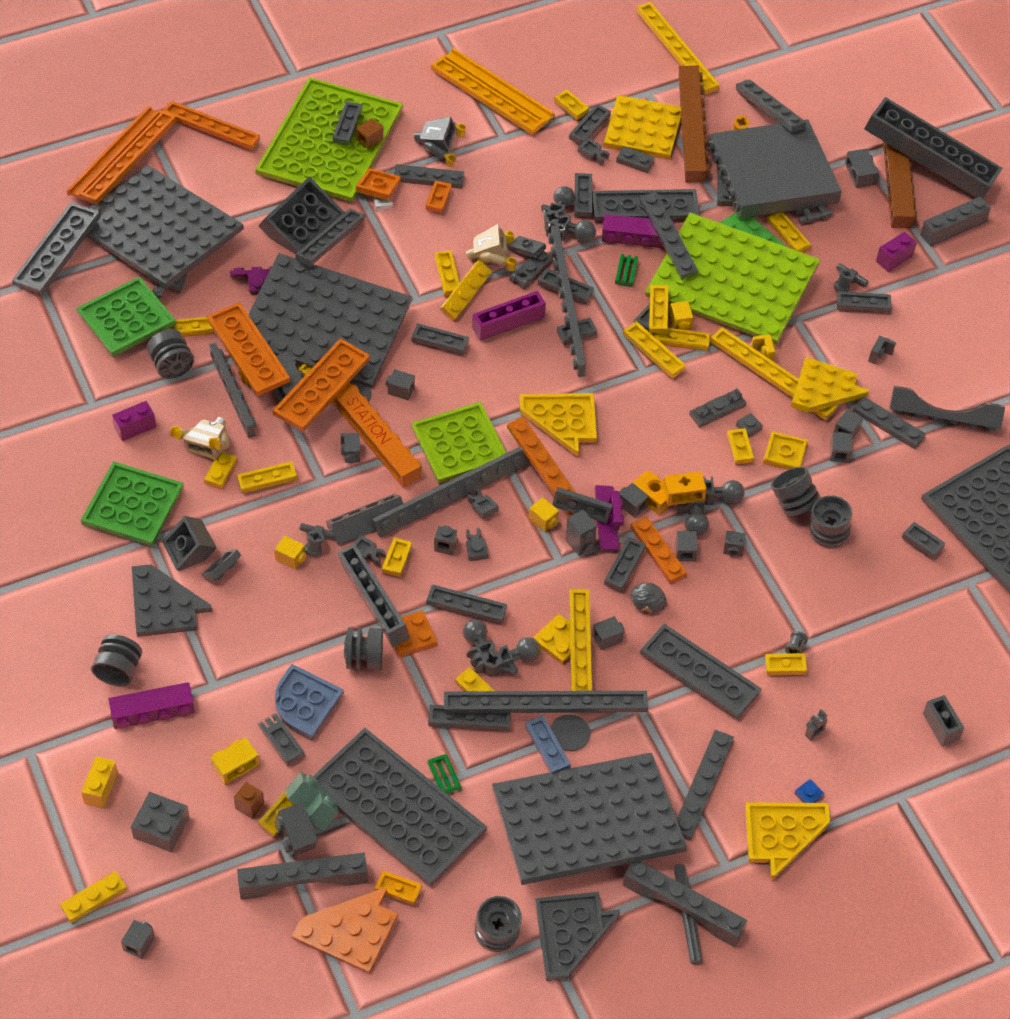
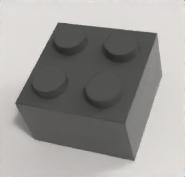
[131,792,190,852]
[274,802,318,857]

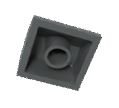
[162,516,216,571]

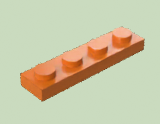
[630,516,687,584]

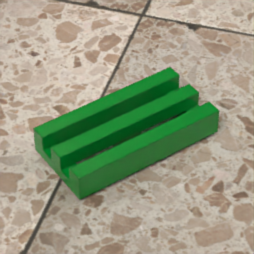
[615,254,638,287]
[427,754,462,795]

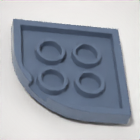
[275,664,344,740]

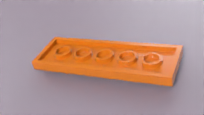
[207,302,291,396]
[273,338,370,432]

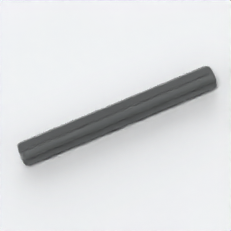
[674,864,702,965]

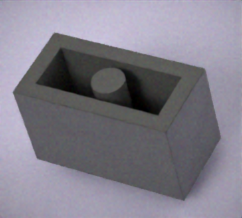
[845,148,879,188]
[566,510,597,556]
[923,695,964,746]

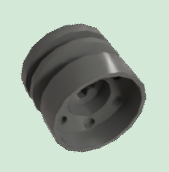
[147,329,194,379]
[771,467,820,516]
[810,495,852,547]
[344,627,383,671]
[91,634,143,686]
[474,896,522,952]

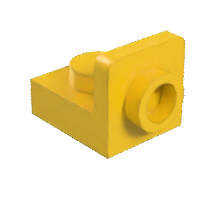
[751,335,775,361]

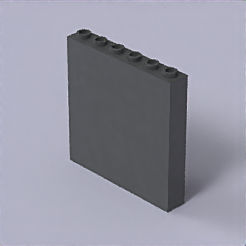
[708,119,842,218]

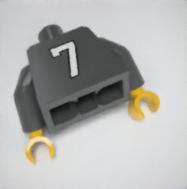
[414,117,466,167]

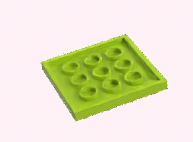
[411,401,506,484]

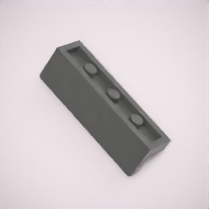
[326,494,403,545]

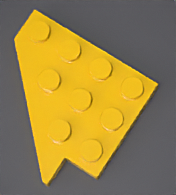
[790,357,870,413]
[745,802,830,879]

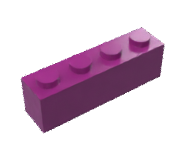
[601,214,674,248]
[472,291,546,341]
[108,682,195,729]

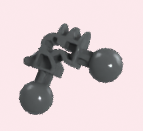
[541,186,596,242]
[677,476,745,536]
[463,619,541,677]

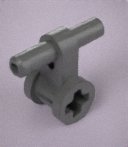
[833,263,869,292]
[299,523,336,556]

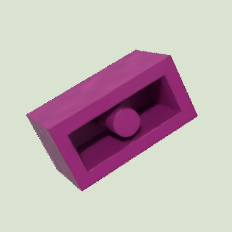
[876,231,917,272]
[112,401,156,441]

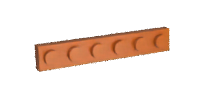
[163,101,260,151]
[507,416,576,518]

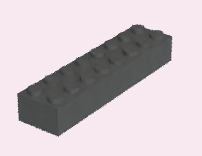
[864,97,1003,198]

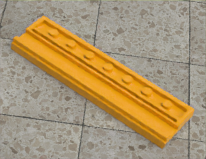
[431,47,555,135]

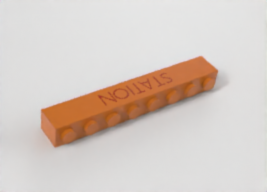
[332,382,422,488]

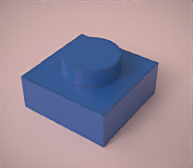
[794,779,824,803]

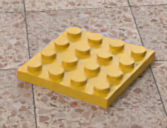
[603,95,681,160]

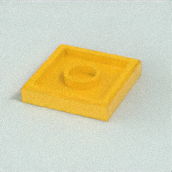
[763,431,808,470]

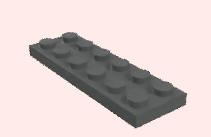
[592,189,699,222]
[12,202,101,295]
[640,624,762,720]

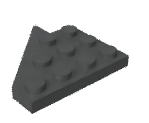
[132,564,212,637]
[535,892,620,981]

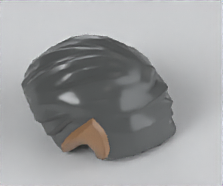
[630,582,667,614]

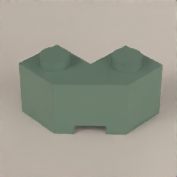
[285,772,339,831]

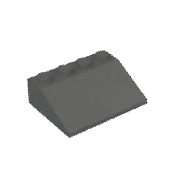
[258,176,345,254]

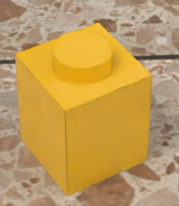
[669,301,693,330]
[529,497,559,532]
[274,535,306,569]

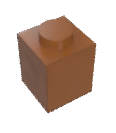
[356,118,384,149]
[234,782,264,819]

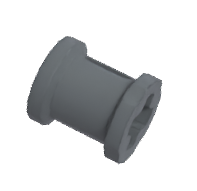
[785,631,808,654]

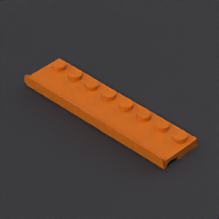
[67,106,177,205]

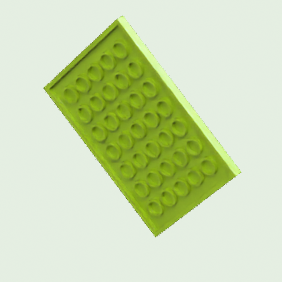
[255,77,403,202]
[645,213,820,345]

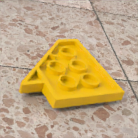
[519,393,597,456]

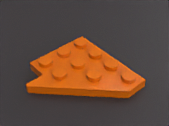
[292,888,398,974]

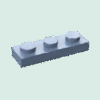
[525,715,571,774]

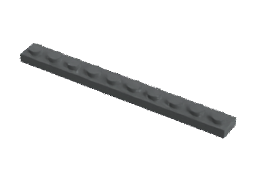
[548,225,586,377]
[373,447,531,537]
[444,690,648,713]

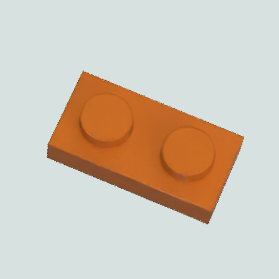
[426,181,452,214]

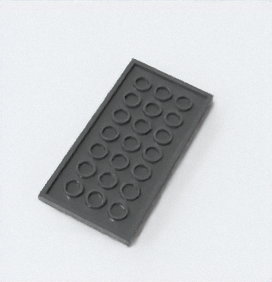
[314,728,487,887]

